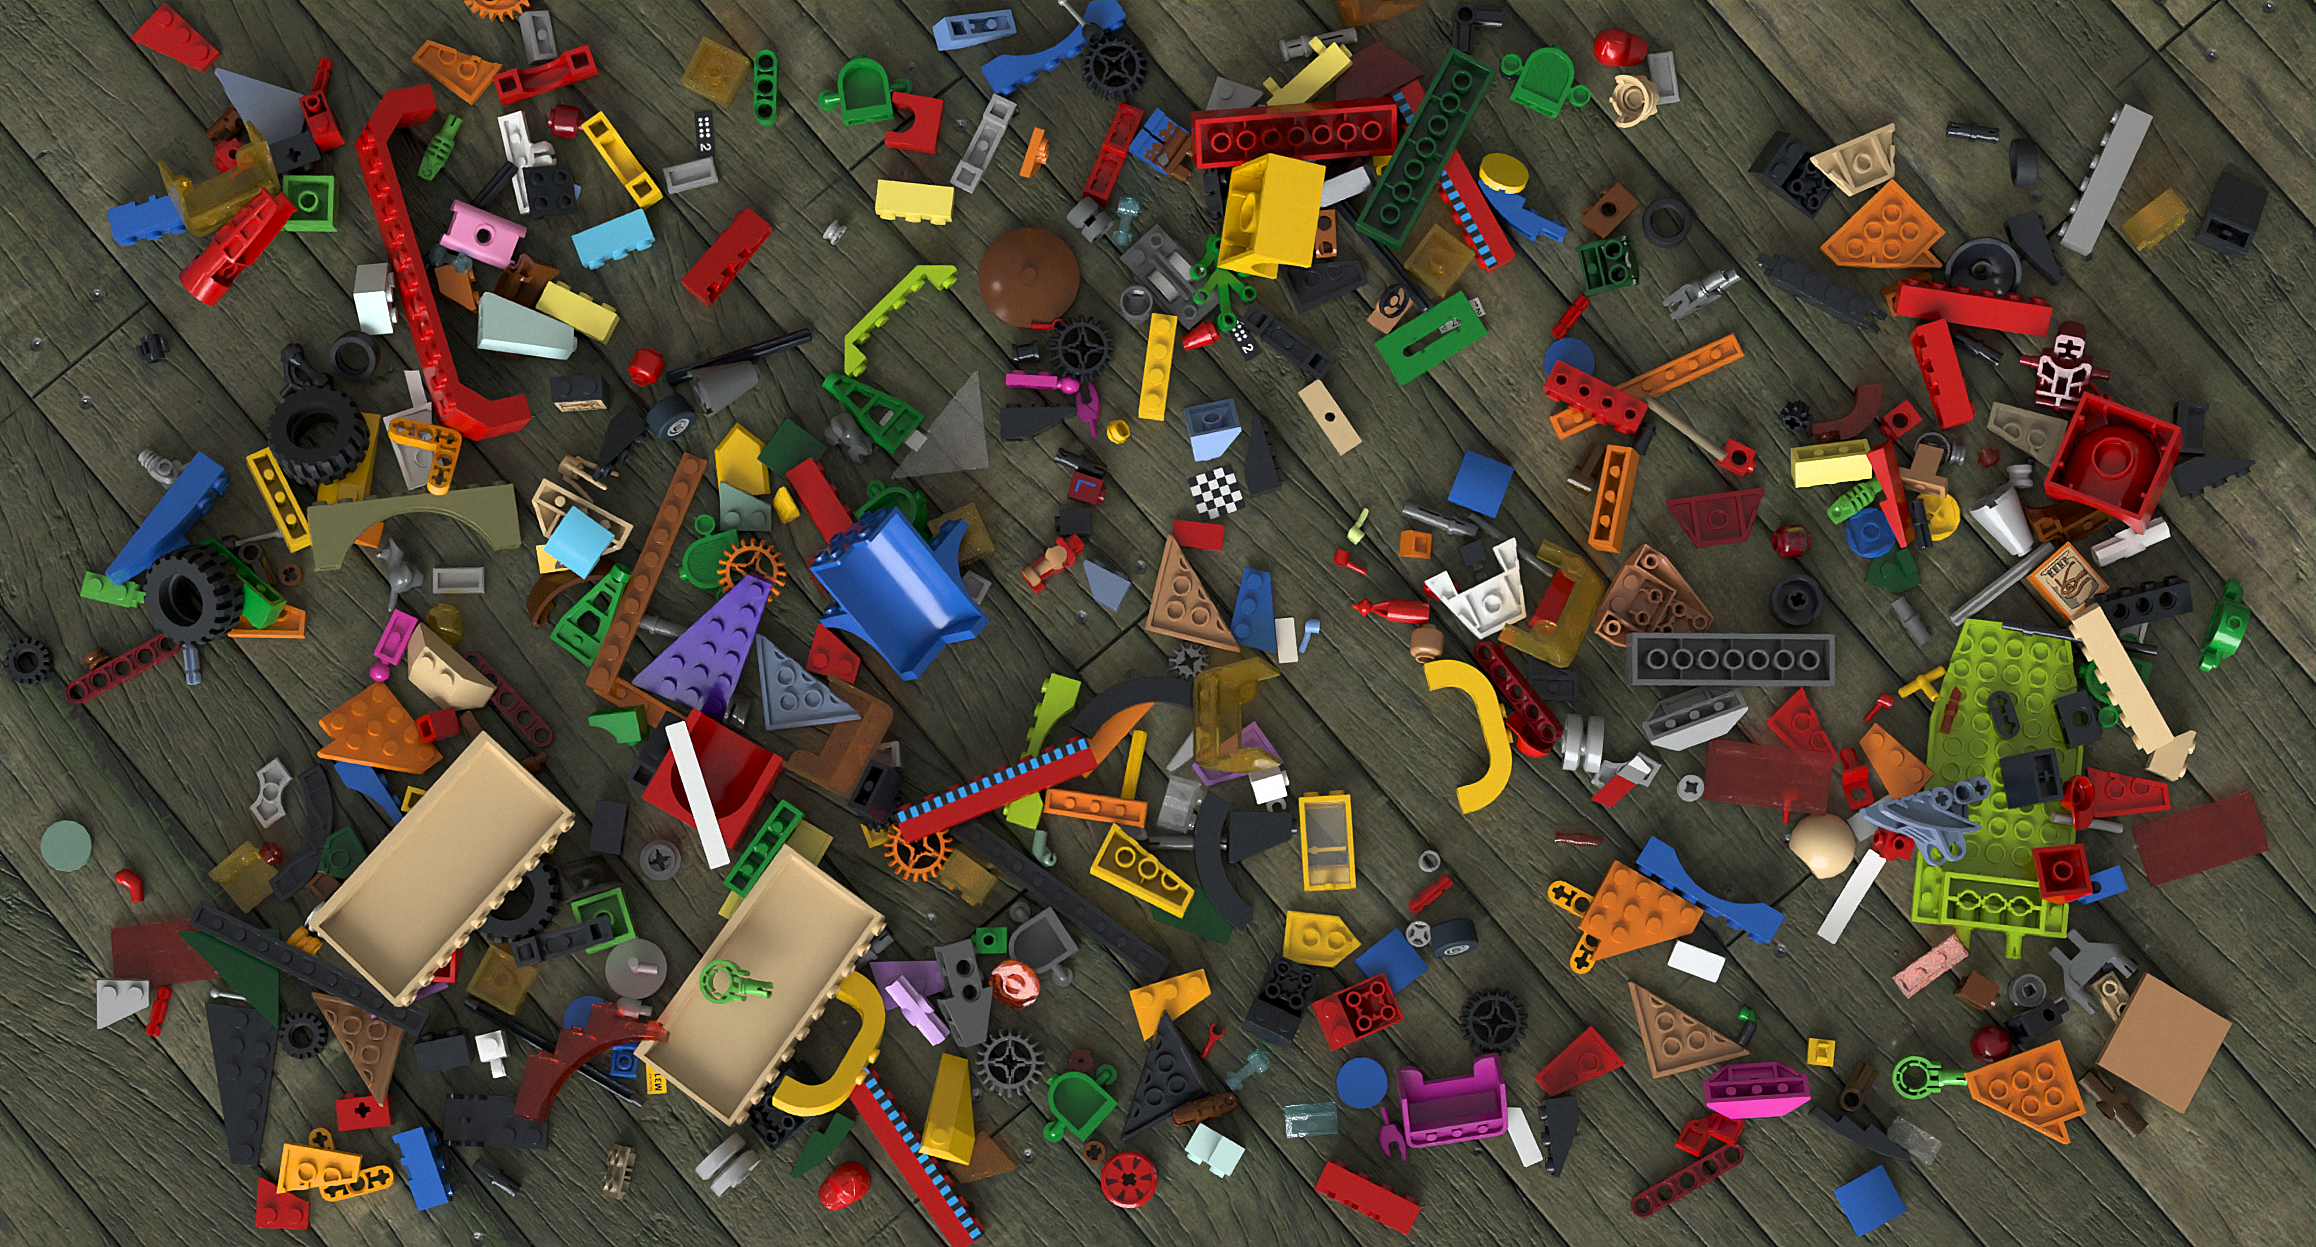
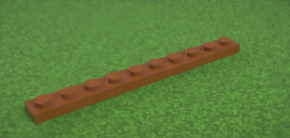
[585,452,708,695]

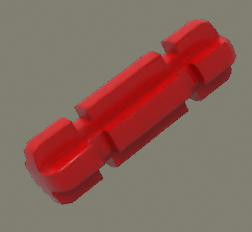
[310,57,333,94]
[1551,294,1590,340]
[1408,874,1453,915]
[145,986,172,1037]

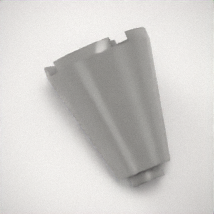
[1969,483,2034,557]

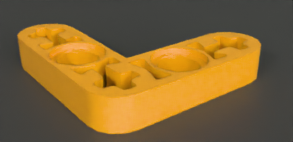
[388,417,462,495]
[1547,881,1596,974]
[309,1128,396,1201]

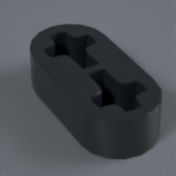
[1986,691,2020,739]

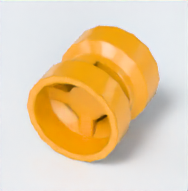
[286,926,322,956]

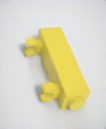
[1263,36,1354,106]

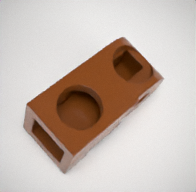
[1315,209,1337,258]

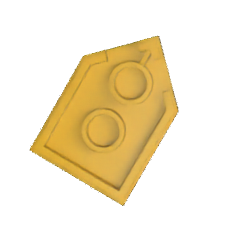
[715,422,771,496]
[1283,910,1362,967]

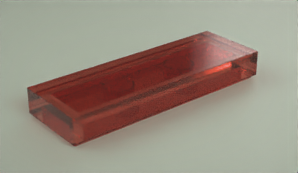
[1892,933,1971,999]

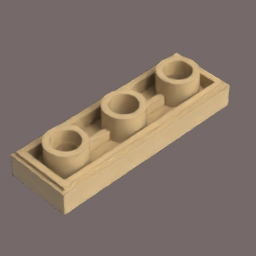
[1298,379,1362,456]
[2090,971,2130,1024]

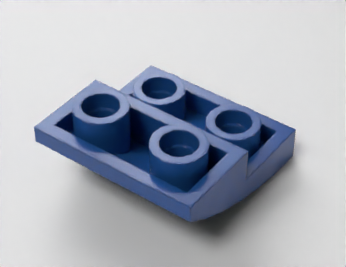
[1447,450,1515,518]
[1354,928,1429,995]
[1833,1164,1907,1237]

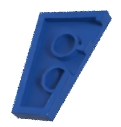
[1230,567,1277,654]

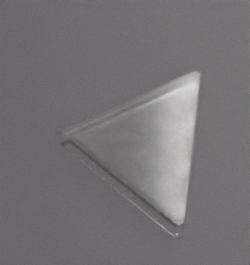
[891,371,989,480]

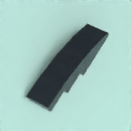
[1808,1106,1912,1161]

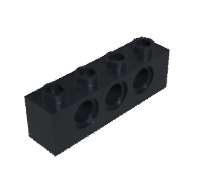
[2084,575,2193,630]

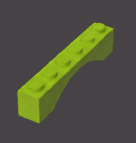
[1003,673,1082,830]

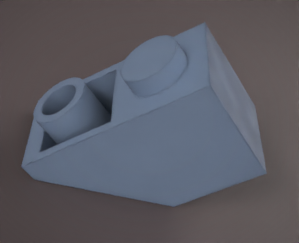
[1083,559,1131,612]

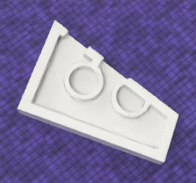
[383,402,432,490]

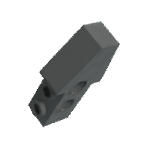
[934,939,993,1047]

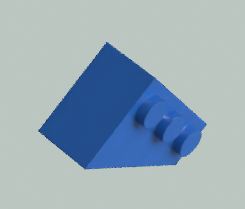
[107,188,193,246]
[392,1127,454,1211]

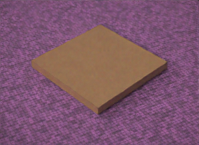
[2095,972,2232,1114]

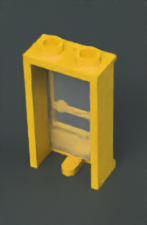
[1298,790,1356,892]

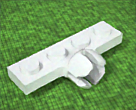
[498,111,557,215]

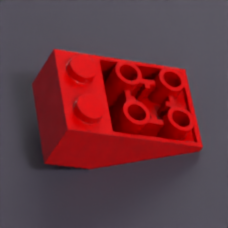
[1311,972,1404,1052]

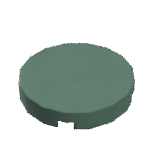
[40,820,94,872]

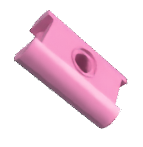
[438,199,527,270]

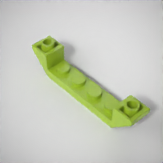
[845,265,958,378]

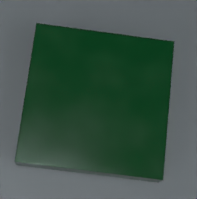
[757,418,828,482]

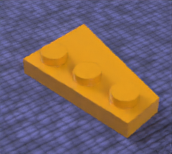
[277,1141,363,1194]

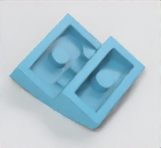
[543,506,615,580]

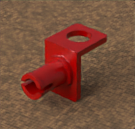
[1839,747,1874,809]

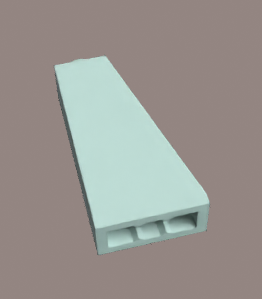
[477,292,577,360]

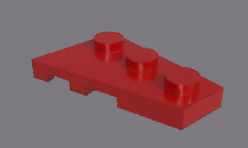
[130,3,221,73]
[1765,687,1839,778]
[2085,767,2171,819]
[1534,1026,1625,1097]

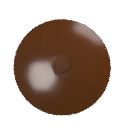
[979,228,1080,329]

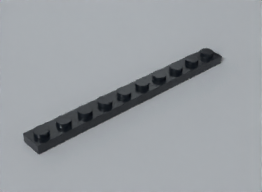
[948,818,1171,983]
[188,901,431,1037]

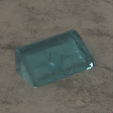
[1284,1102,1339,1138]

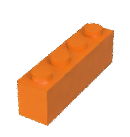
[1588,445,1640,553]

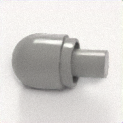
[616,997,652,1019]

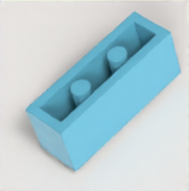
[571,208,656,269]

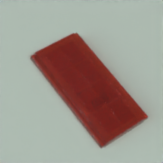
[1702,739,1834,816]
[2131,792,2269,887]
[111,914,235,986]

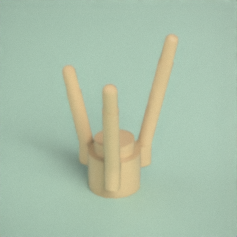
[558,454,619,504]

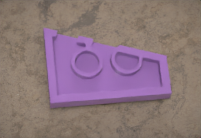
[1192,721,1284,787]

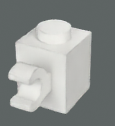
[1248,763,1289,812]
[475,1030,511,1078]

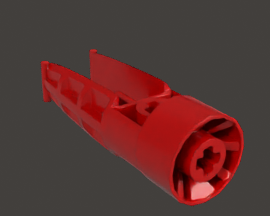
[179,187,298,306]

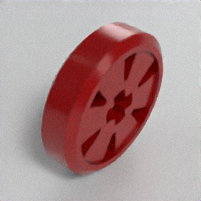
[1101,1151,1158,1208]

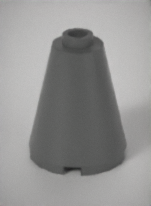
[687,360,761,418]

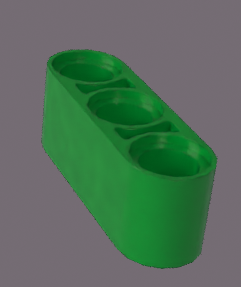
[753,49,779,127]

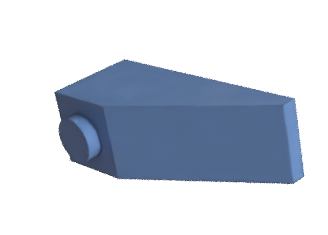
[932,9,1017,51]

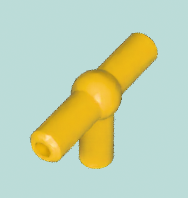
[1898,666,1946,702]

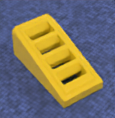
[772,486,801,524]

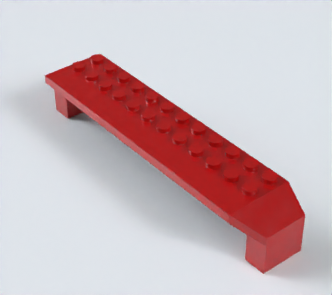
[354,83,532,441]

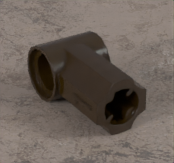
[1566,442,1606,497]
[239,541,279,588]
[1836,1061,1879,1113]

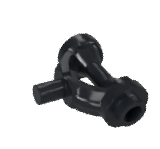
[279,343,334,398]

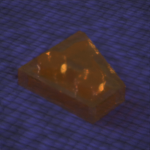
[945,1130,1017,1184]

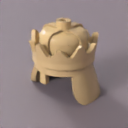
[1609,75,1660,128]

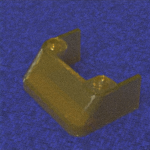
[157,120,282,237]
[1498,539,1605,668]
[1193,656,1281,774]

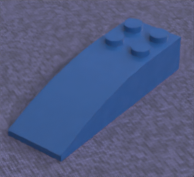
[105,451,231,586]

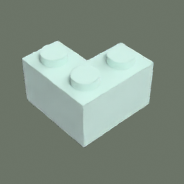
[354,263,398,335]
[1185,1123,1245,1178]

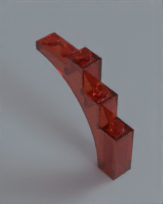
[513,1001,670,1123]

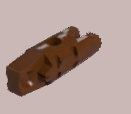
[204,106,244,147]
[1171,1092,1238,1127]

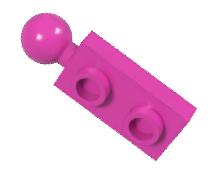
[1006,370,1080,394]
[369,609,420,682]

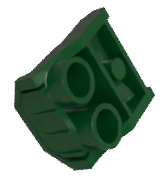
[1575,235,1640,297]

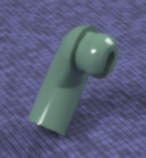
[1032,830,1057,867]

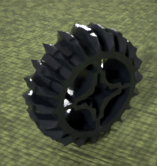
[1081,35,1149,103]
[1047,314,1116,384]
[1459,987,1529,1057]

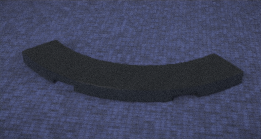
[1070,676,1209,740]
[268,763,333,904]
[1193,790,1255,932]

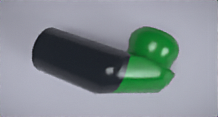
[1736,1006,1757,1047]

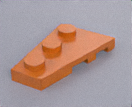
[412,40,503,105]
[1859,723,1935,800]

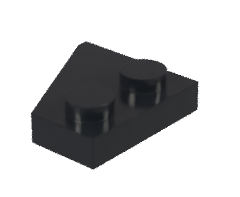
[1527,650,1579,702]

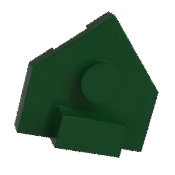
[1864,539,1922,594]
[317,824,369,880]

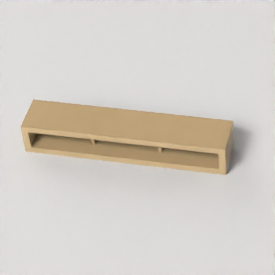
[2068,602,2175,754]

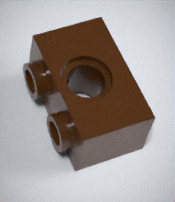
[1580,182,1639,240]
[1952,971,2000,1011]

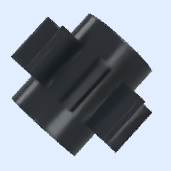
[136,334,170,364]
[1779,400,1813,432]

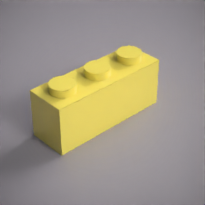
[875,179,955,225]
[535,281,620,345]
[1791,439,1872,488]

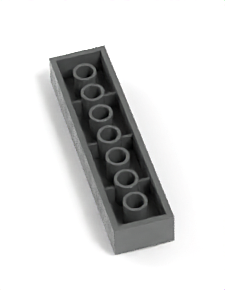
[1626,633,1835,687]

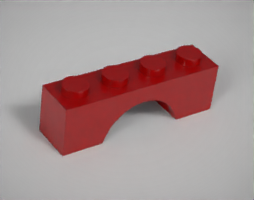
[492,44,600,106]

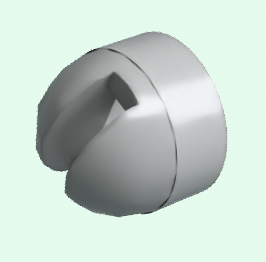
[1418,850,1440,872]

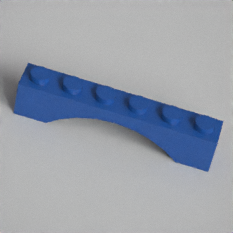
[981,0,1127,97]
[333,761,405,825]
[1634,836,1785,945]

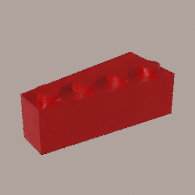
[681,207,773,308]
[1909,318,1975,432]
[1313,1159,1421,1235]

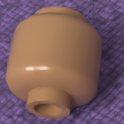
[1410,624,1444,664]

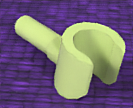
[1347,508,1369,545]

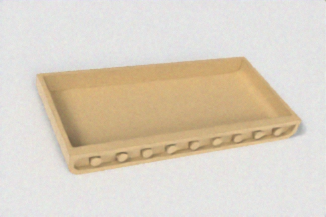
[308,730,575,1007]
[633,843,886,1127]

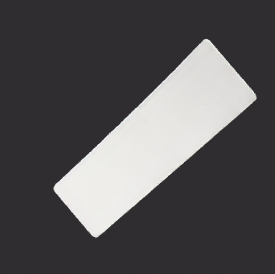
[1818,849,1886,944]

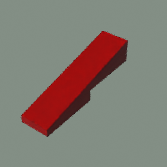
[1082,102,1145,208]
[1866,439,1915,548]

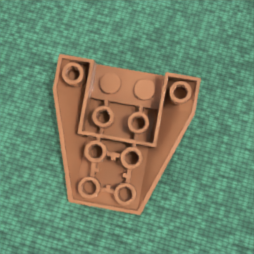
[1593,543,1714,647]

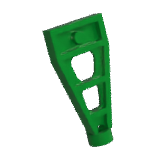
[822,370,925,455]
[549,563,633,667]

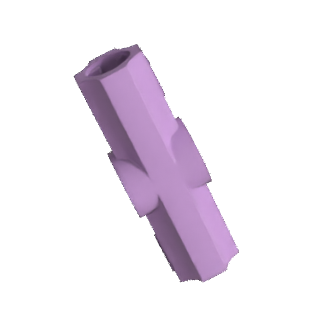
[885,972,950,1046]

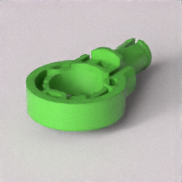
[699,960,773,1004]
[1891,1054,1967,1099]

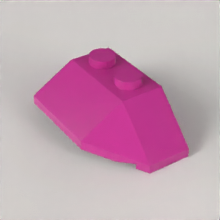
[1703,1061,1811,1119]

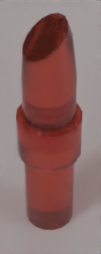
[1939,686,1962,734]
[1554,832,1604,846]

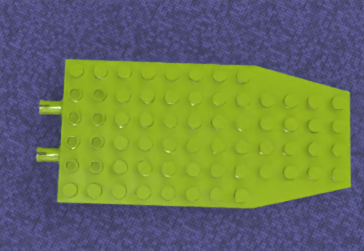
[1910,618,2084,959]

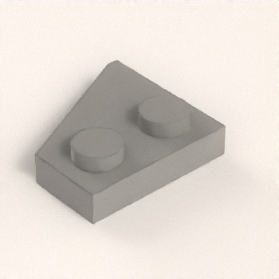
[97,978,151,1029]

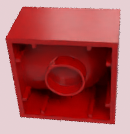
[2044,391,2184,535]
[641,708,788,852]

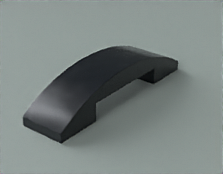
[1240,301,1336,381]
[510,915,615,968]

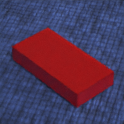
[1172,520,1225,551]

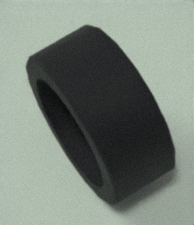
[2009,138,2038,187]
[1642,197,1691,248]
[329,330,381,382]

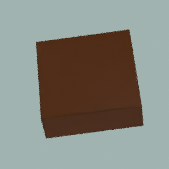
[306,873,342,902]

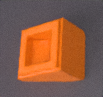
[1399,530,1432,559]

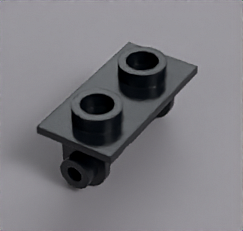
[1203,167,1230,220]

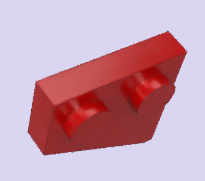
[805,623,862,685]
[256,1178,311,1229]

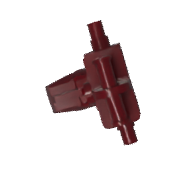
[2020,320,2111,412]

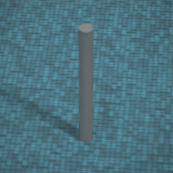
[1467,512,1556,579]

